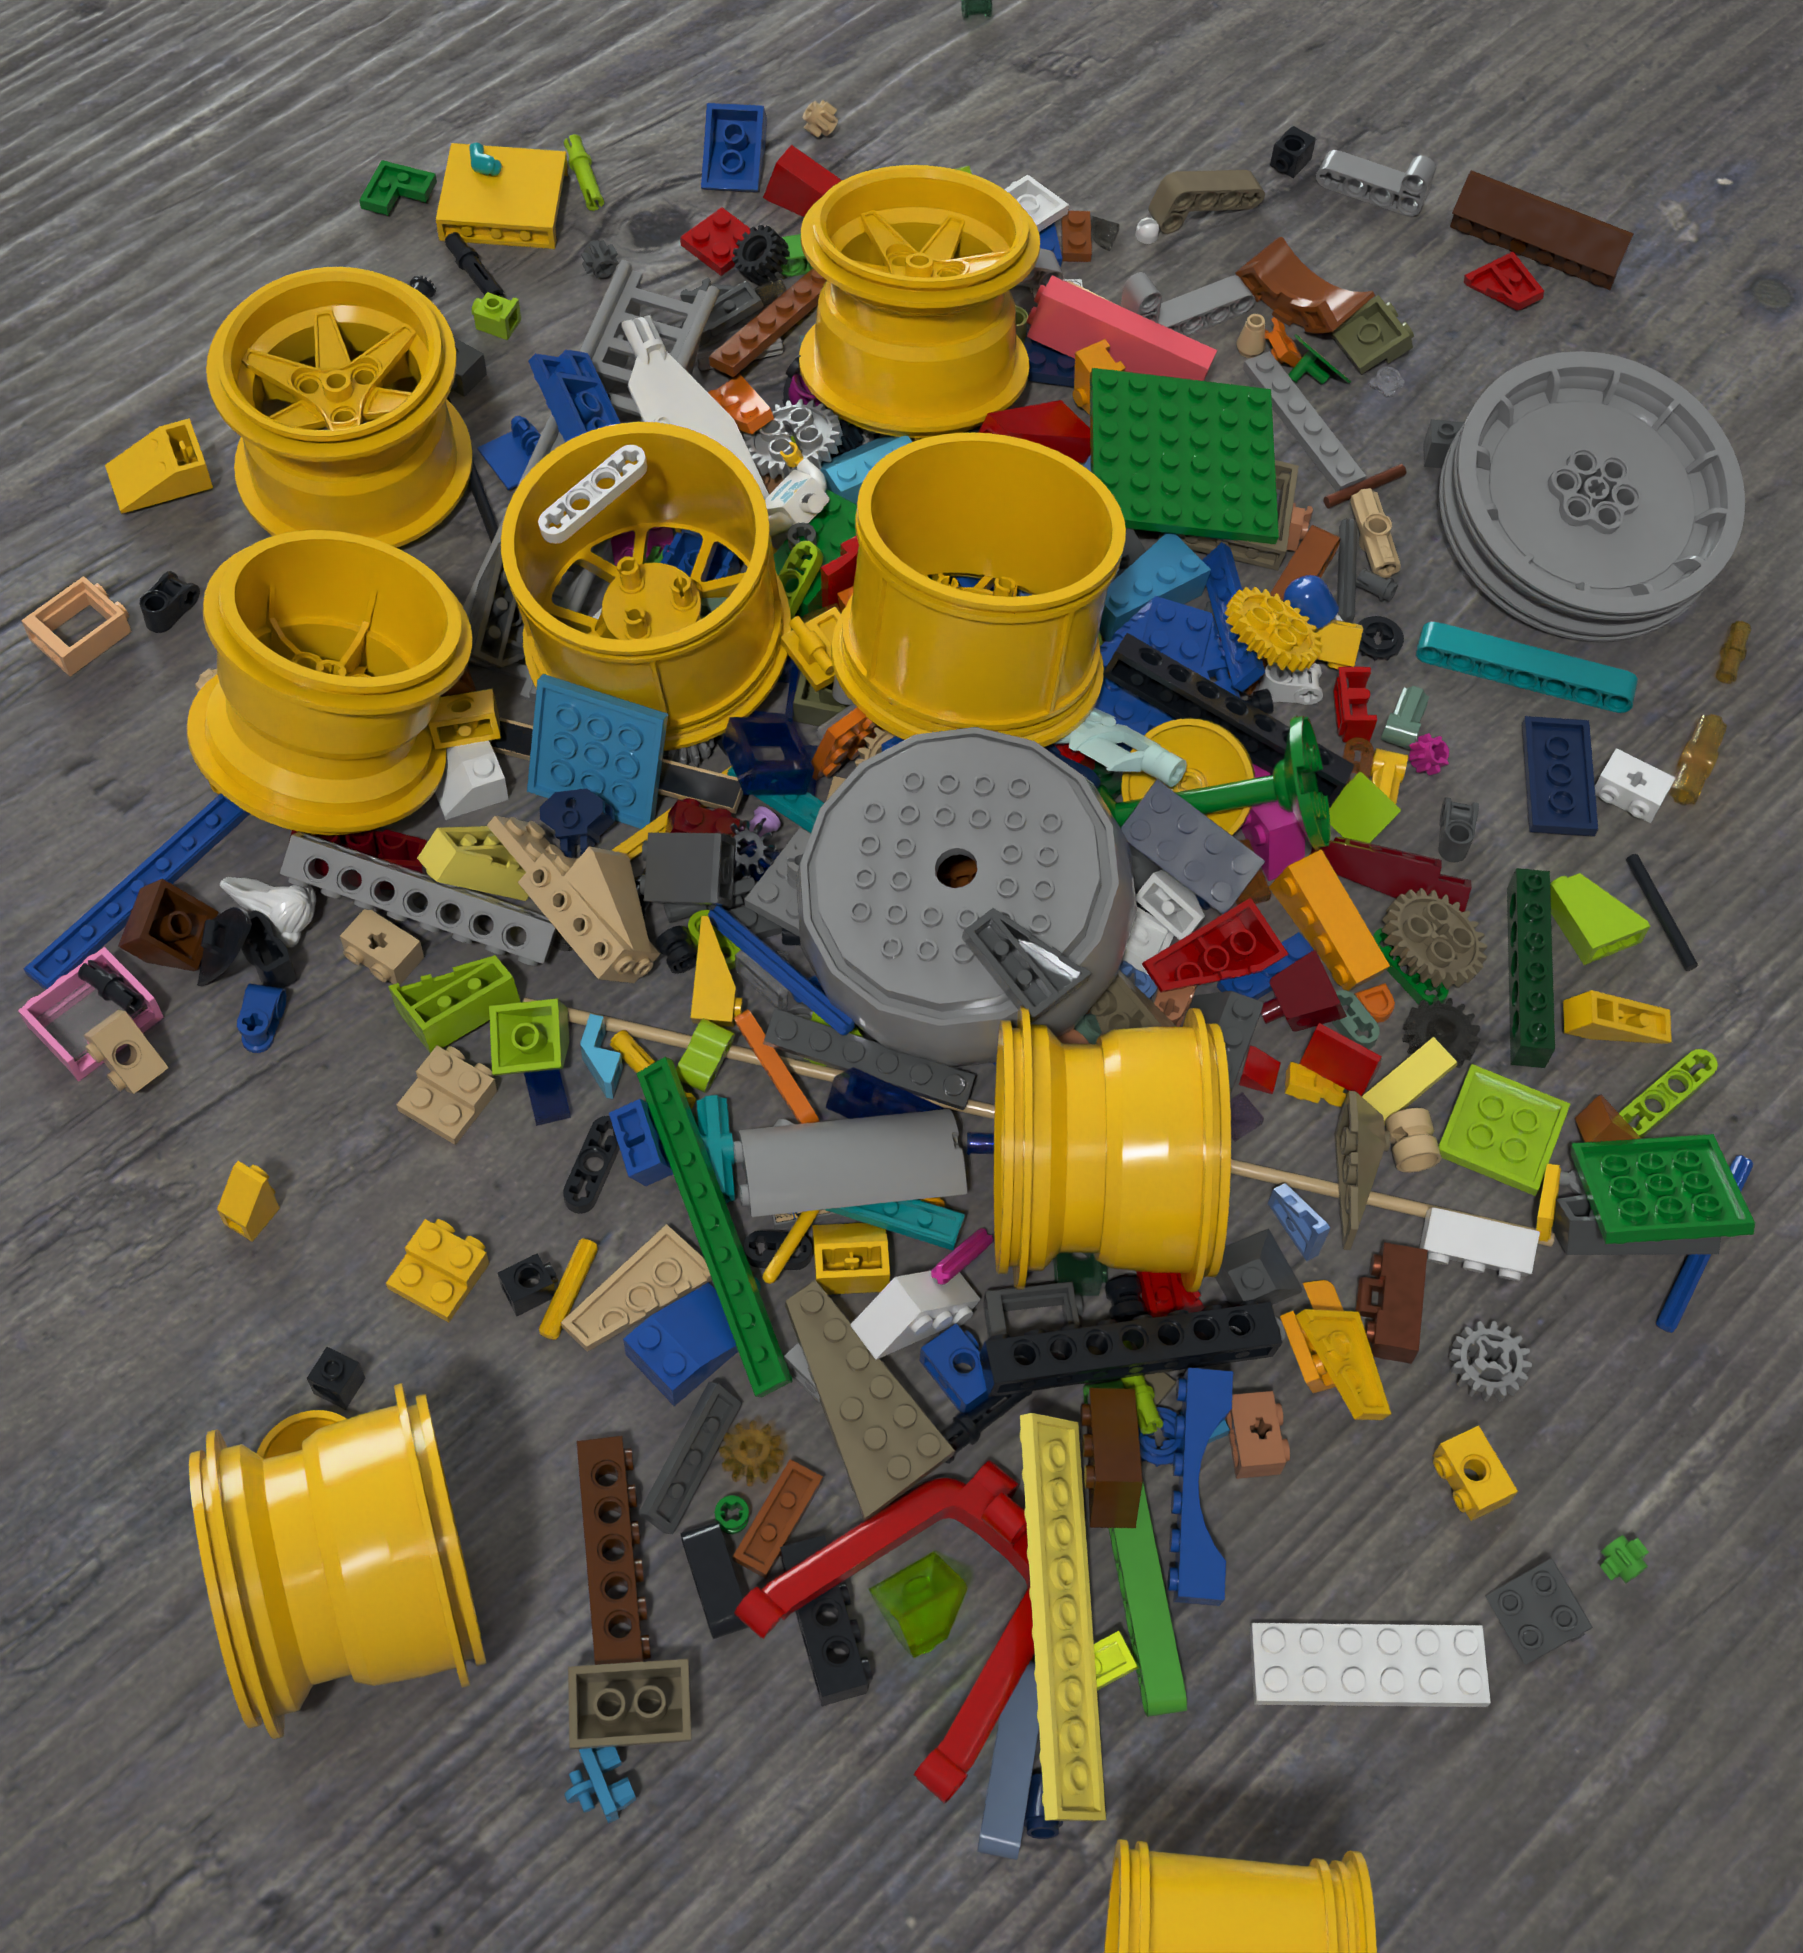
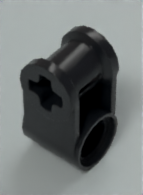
[139,571,200,633]

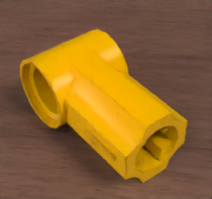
[1369,748,1408,804]

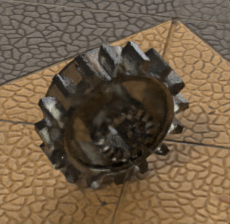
[1402,997,1480,1068]

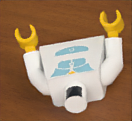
[765,442,830,535]

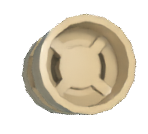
[1385,1108,1442,1173]

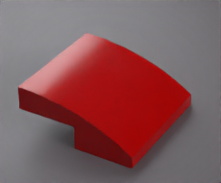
[821,535,859,611]

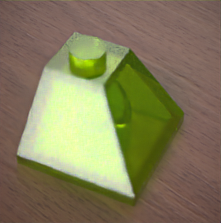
[869,1551,968,1658]

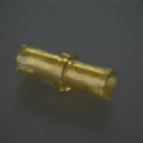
[1716,621,1751,684]

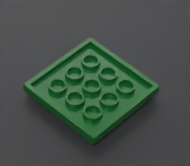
[1571,1134,1755,1244]

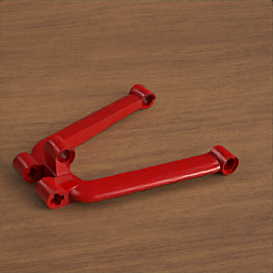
[734,1460,1035,1804]

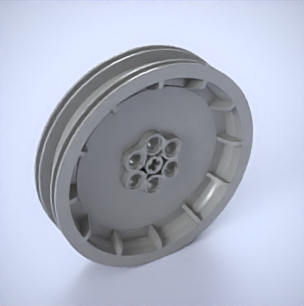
[1439,351,1745,642]

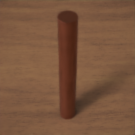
[1323,464,1406,508]

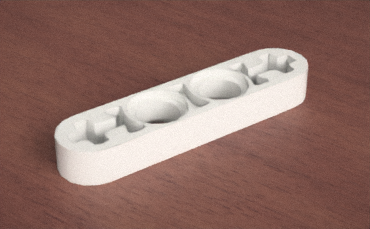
[538,445,647,544]

